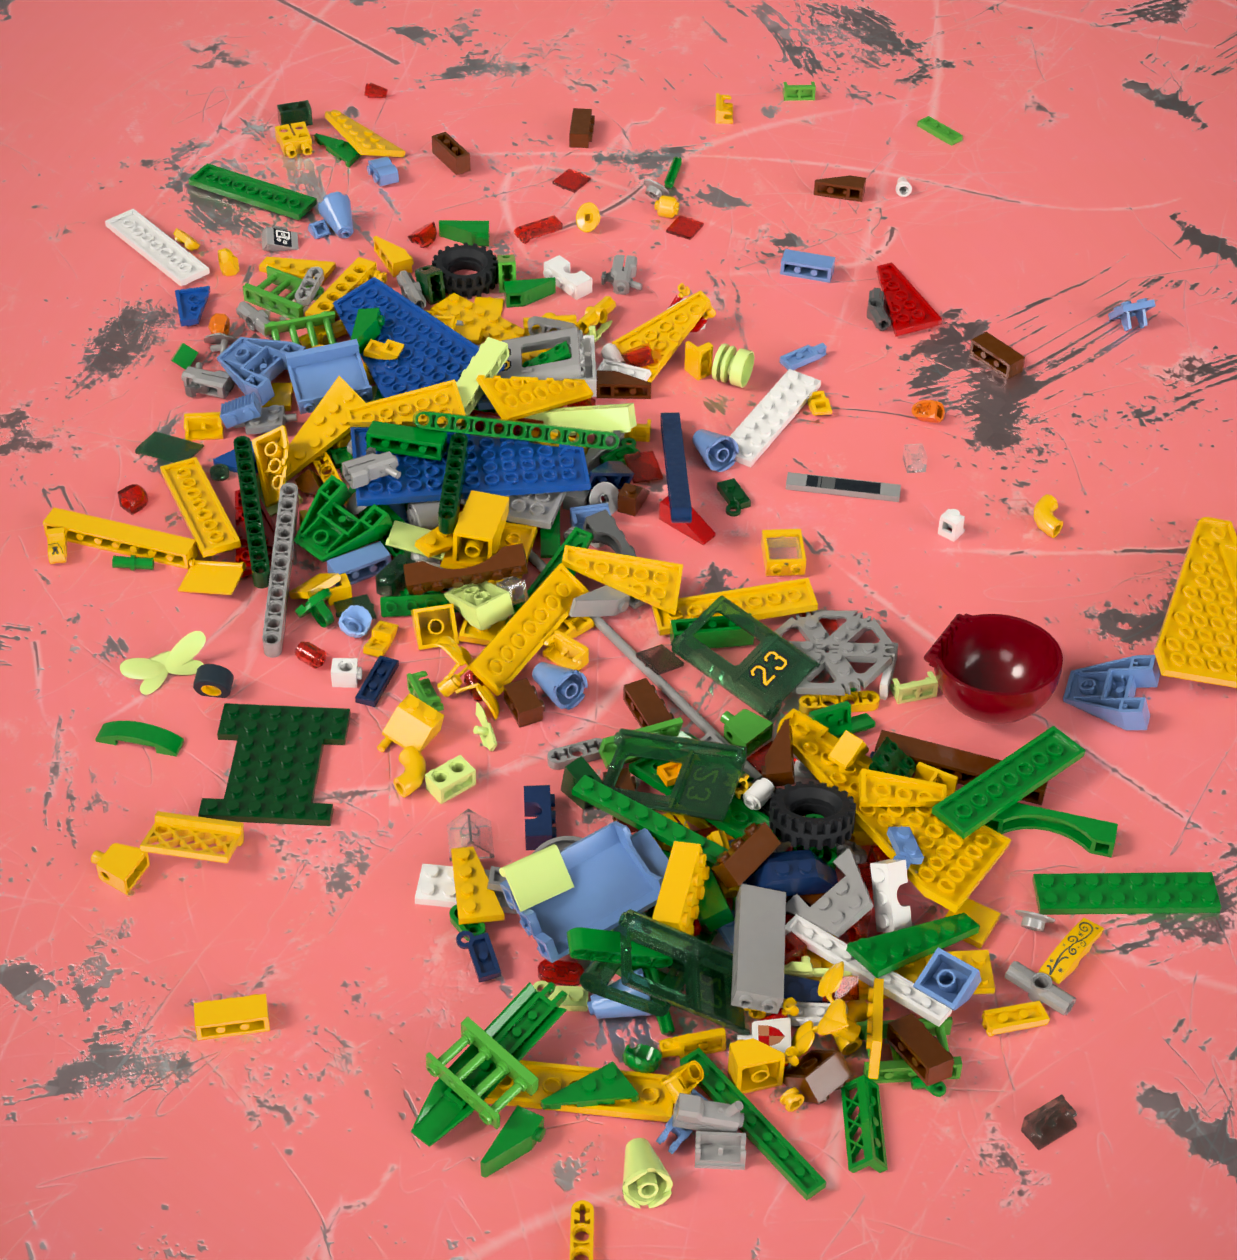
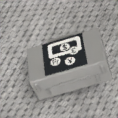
[261,225,299,252]

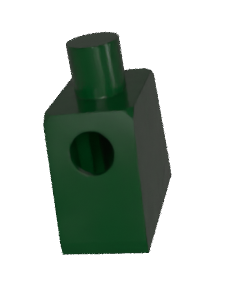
[415,265,446,305]
[561,756,603,810]

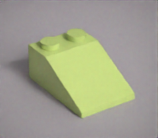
[444,581,515,630]

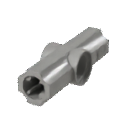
[396,270,427,309]
[236,301,273,340]
[1005,961,1076,1015]

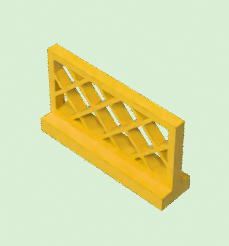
[140,811,244,863]

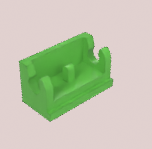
[782,82,816,101]
[407,671,444,711]

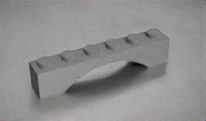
[563,430,624,510]

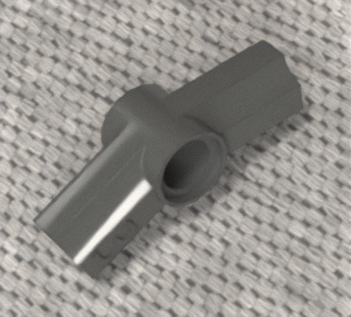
[867,288,891,331]

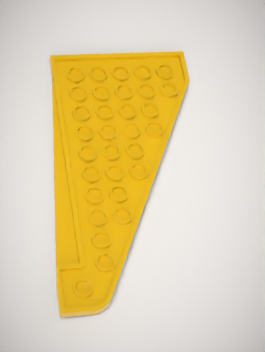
[1154,517,1237,688]
[777,708,1012,913]

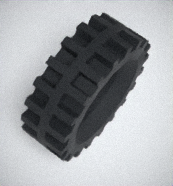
[432,243,498,299]
[769,781,856,850]

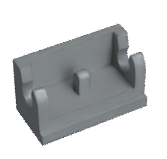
[695,1131,746,1170]

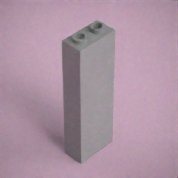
[731,884,786,1014]

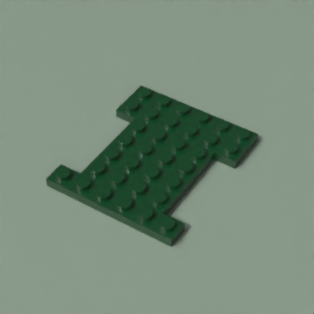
[198,703,351,826]

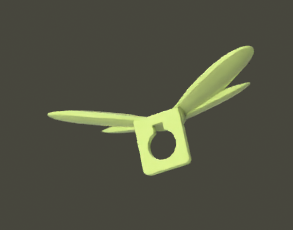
[120,631,206,695]

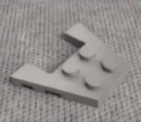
[786,848,874,937]

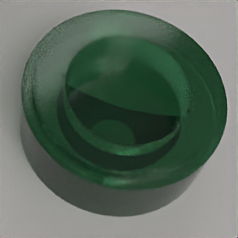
[210,464,230,481]

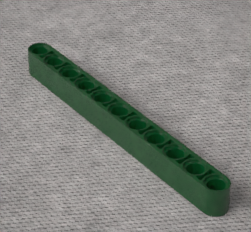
[233,436,270,588]

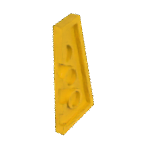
[259,256,336,286]
[451,847,505,925]

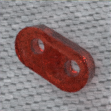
[538,959,584,986]

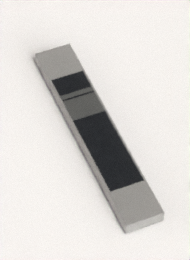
[786,472,901,502]

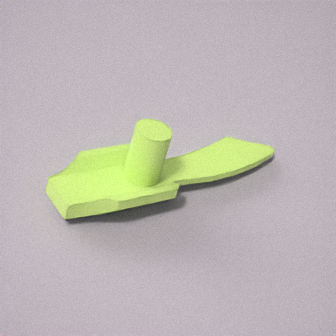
[586,320,613,343]
[473,702,497,751]
[784,956,852,978]

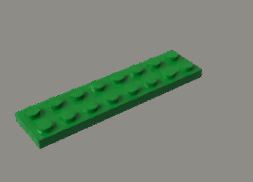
[188,163,317,220]
[931,726,1086,839]
[629,749,781,840]
[1032,872,1221,915]

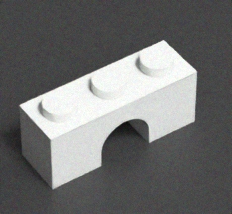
[543,255,592,300]
[870,859,912,933]

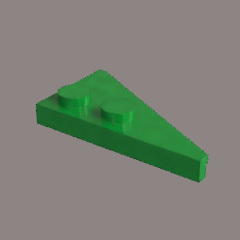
[314,133,362,167]
[541,1062,639,1110]

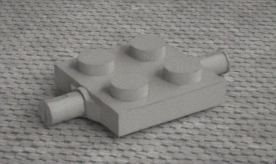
[234,405,297,435]

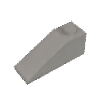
[569,585,630,617]

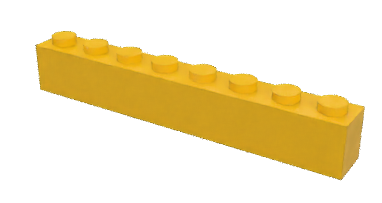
[43,507,198,570]

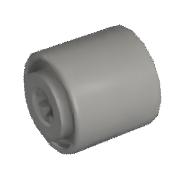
[407,501,440,530]

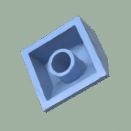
[913,947,981,1011]

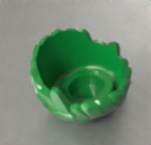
[622,1044,662,1073]

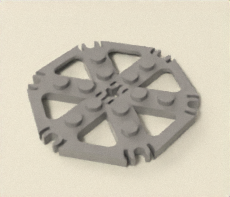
[761,610,894,696]

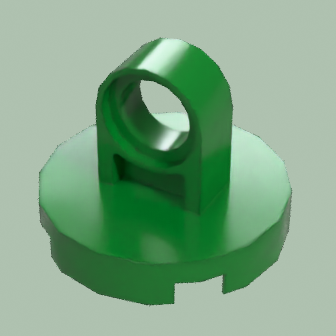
[295,588,334,628]

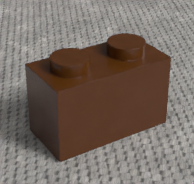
[503,678,545,728]

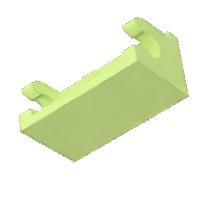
[890,671,939,704]

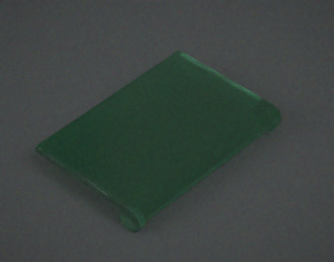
[135,431,204,463]

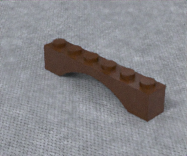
[403,543,528,595]

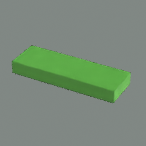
[917,116,963,146]

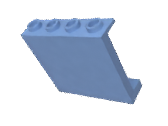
[285,339,373,414]

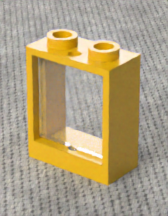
[761,529,806,576]

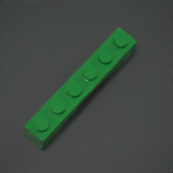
[985,803,1118,858]

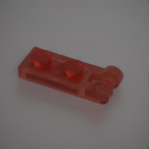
[514,215,563,244]

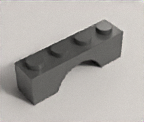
[583,509,637,557]

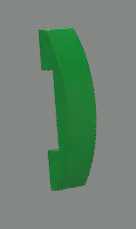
[541,509,560,558]
[95,721,184,757]

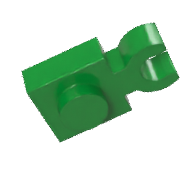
[330,446,353,478]

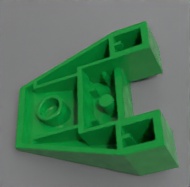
[293,475,393,562]

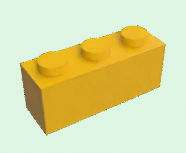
[194,994,270,1041]

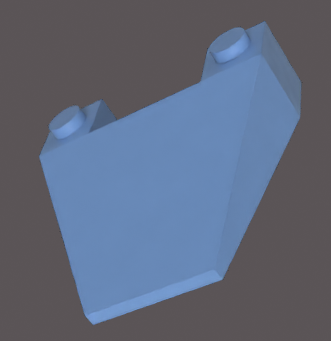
[216,337,306,406]
[1063,655,1161,730]

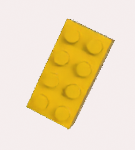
[652,841,710,948]

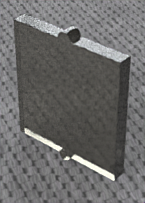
[636,644,684,675]

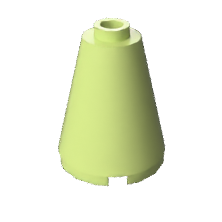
[622,1138,673,1209]

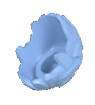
[338,605,372,638]

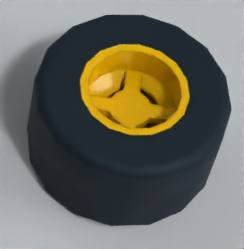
[193,664,234,698]

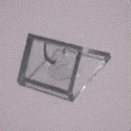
[447,809,494,861]

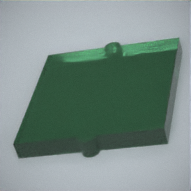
[333,594,377,620]

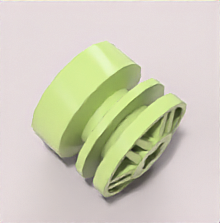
[712,343,755,388]

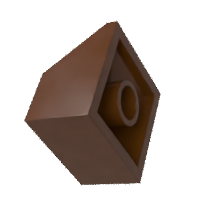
[783,1050,853,1104]

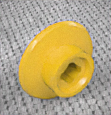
[576,202,600,232]

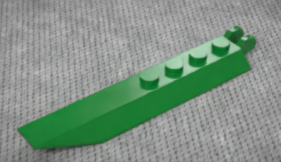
[411,982,568,1147]

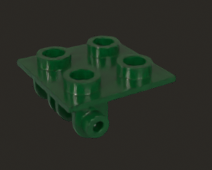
[869,736,917,778]

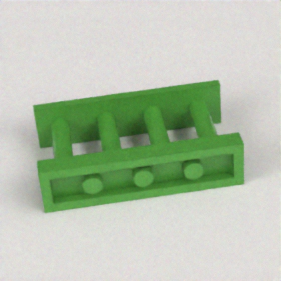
[243,266,324,319]
[264,311,338,347]
[426,1017,539,1129]
[857,1017,963,1084]

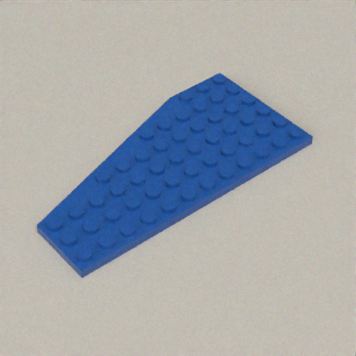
[333,277,505,398]
[350,426,591,506]

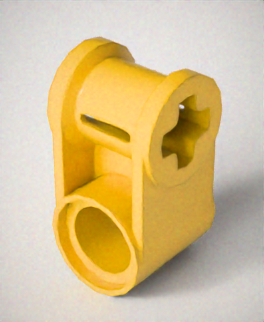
[660,1061,704,1103]

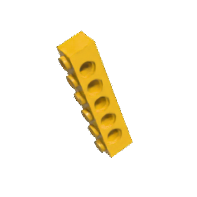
[305,257,377,327]

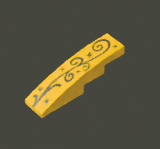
[1038,918,1104,984]

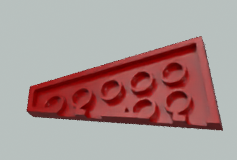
[876,262,942,337]
[235,490,293,577]

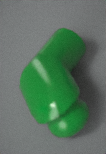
[911,1077,946,1097]

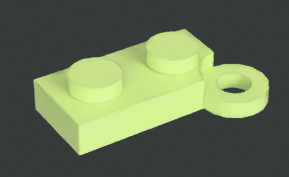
[533,981,589,1012]

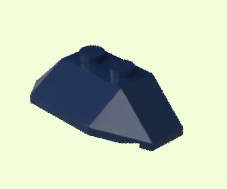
[746,849,838,896]

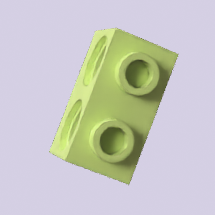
[425,755,476,804]

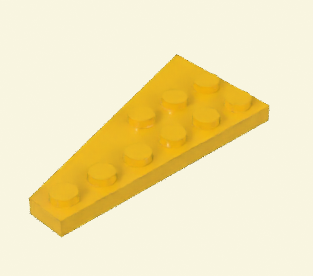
[325,110,406,157]
[476,375,594,421]
[286,376,366,482]
[345,379,466,427]
[562,545,683,616]

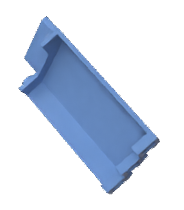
[500,821,669,963]

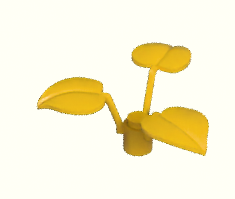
[435,636,500,720]
[791,961,861,1058]

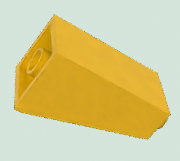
[452,490,509,567]

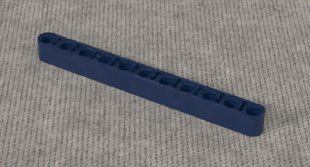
[661,412,692,523]

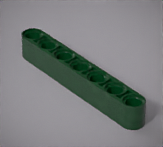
[438,433,468,534]

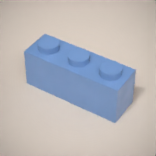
[780,249,835,283]
[327,541,391,587]

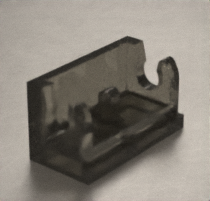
[1021,1094,1077,1150]

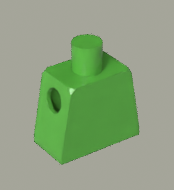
[497,254,516,293]
[720,709,773,758]

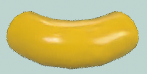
[1033,494,1063,538]
[393,746,426,798]
[833,997,869,1055]

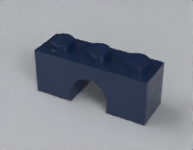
[524,785,557,850]

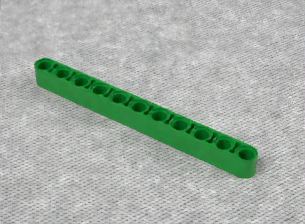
[413,410,619,450]

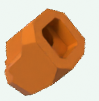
[208,313,230,335]
[911,400,945,423]

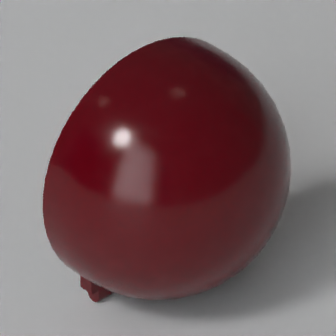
[924,613,1063,724]

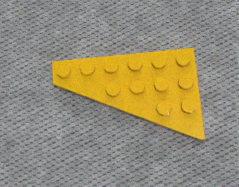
[612,290,711,382]

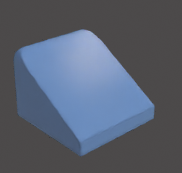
[308,219,331,239]

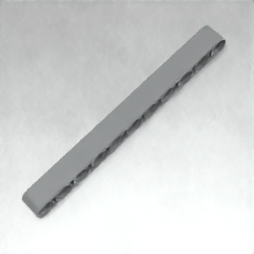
[262,483,299,658]

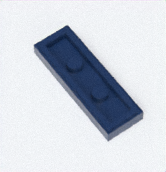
[355,656,399,707]

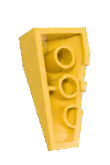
[252,425,289,507]

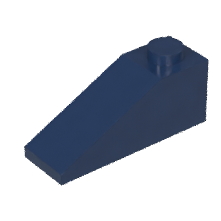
[589,461,634,489]

